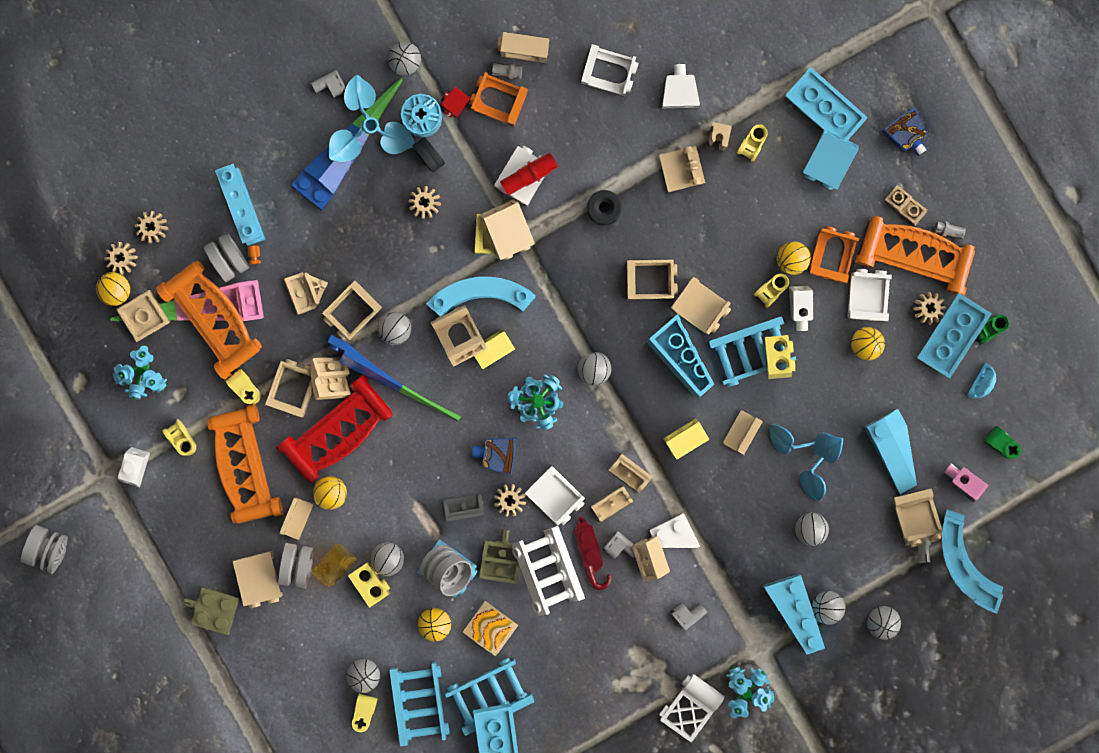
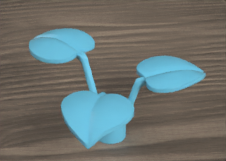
[329,75,415,162]

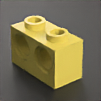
[765,335,795,379]
[348,561,390,608]

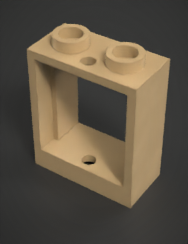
[497,32,549,63]
[627,260,678,300]
[322,281,383,341]
[265,359,313,417]

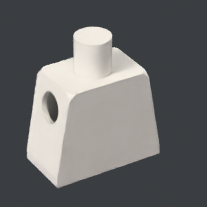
[662,64,700,109]
[789,286,813,331]
[118,447,150,487]

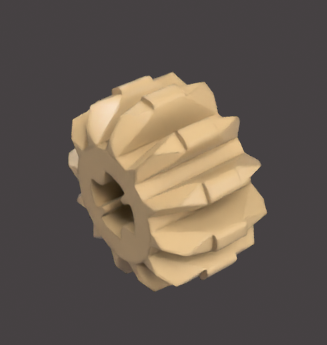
[408,186,441,219]
[135,211,168,244]
[104,242,138,275]
[913,292,946,325]
[494,484,526,517]

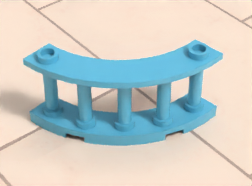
[426,277,536,316]
[942,509,1003,614]

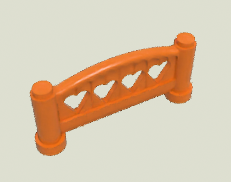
[855,216,975,296]
[156,261,262,380]
[207,403,283,524]

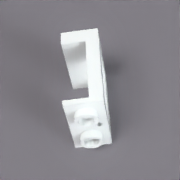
[581,44,638,96]

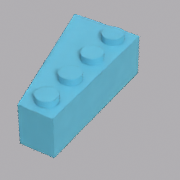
[646,314,714,399]
[762,574,825,654]

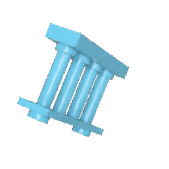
[215,164,266,246]
[708,316,797,387]
[445,658,534,736]
[389,661,450,746]

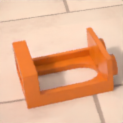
[469,72,528,126]
[808,226,859,284]

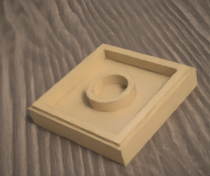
[116,290,170,342]

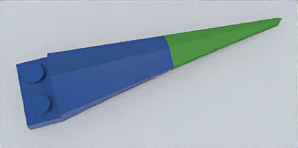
[291,78,402,211]
[326,334,461,421]

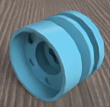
[401,94,442,138]

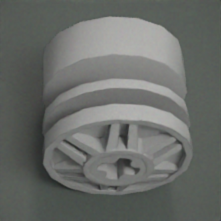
[21,525,68,574]
[421,545,472,596]

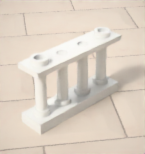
[512,526,585,616]

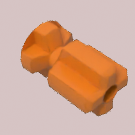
[248,245,261,265]

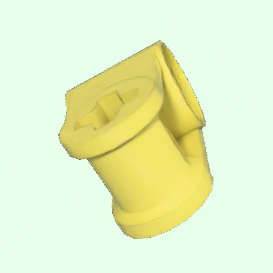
[736,125,768,162]
[753,274,789,309]
[226,369,261,404]
[162,419,196,456]
[352,693,378,732]

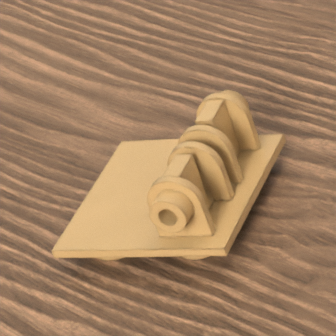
[659,146,705,192]

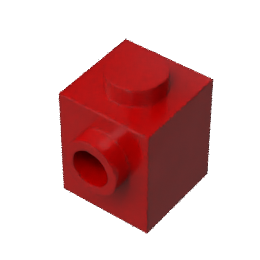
[441,86,471,118]

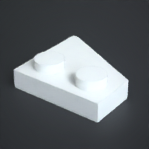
[649,513,700,548]

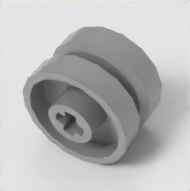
[204,232,249,282]
[278,543,313,589]

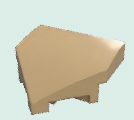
[284,272,328,315]

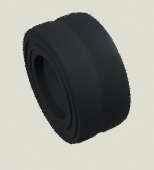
[412,137,445,173]
[587,190,622,225]

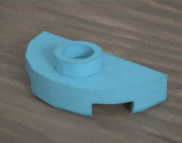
[967,362,996,399]

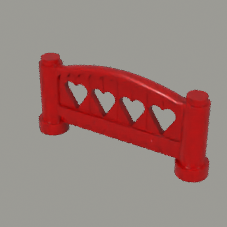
[276,374,393,483]

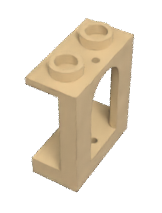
[431,305,488,367]

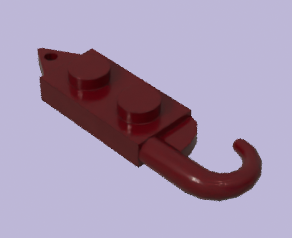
[574,516,611,590]

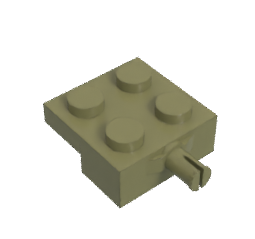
[479,529,520,584]
[183,586,240,635]

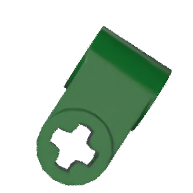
[977,315,1009,345]
[984,426,1022,459]

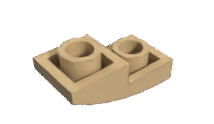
[885,185,927,226]

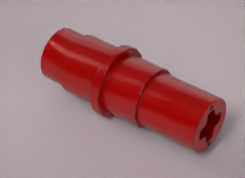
[500,153,558,196]

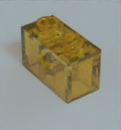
[311,543,357,587]

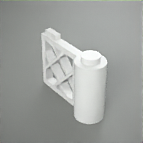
[659,674,725,742]

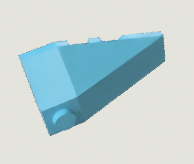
[864,409,917,494]

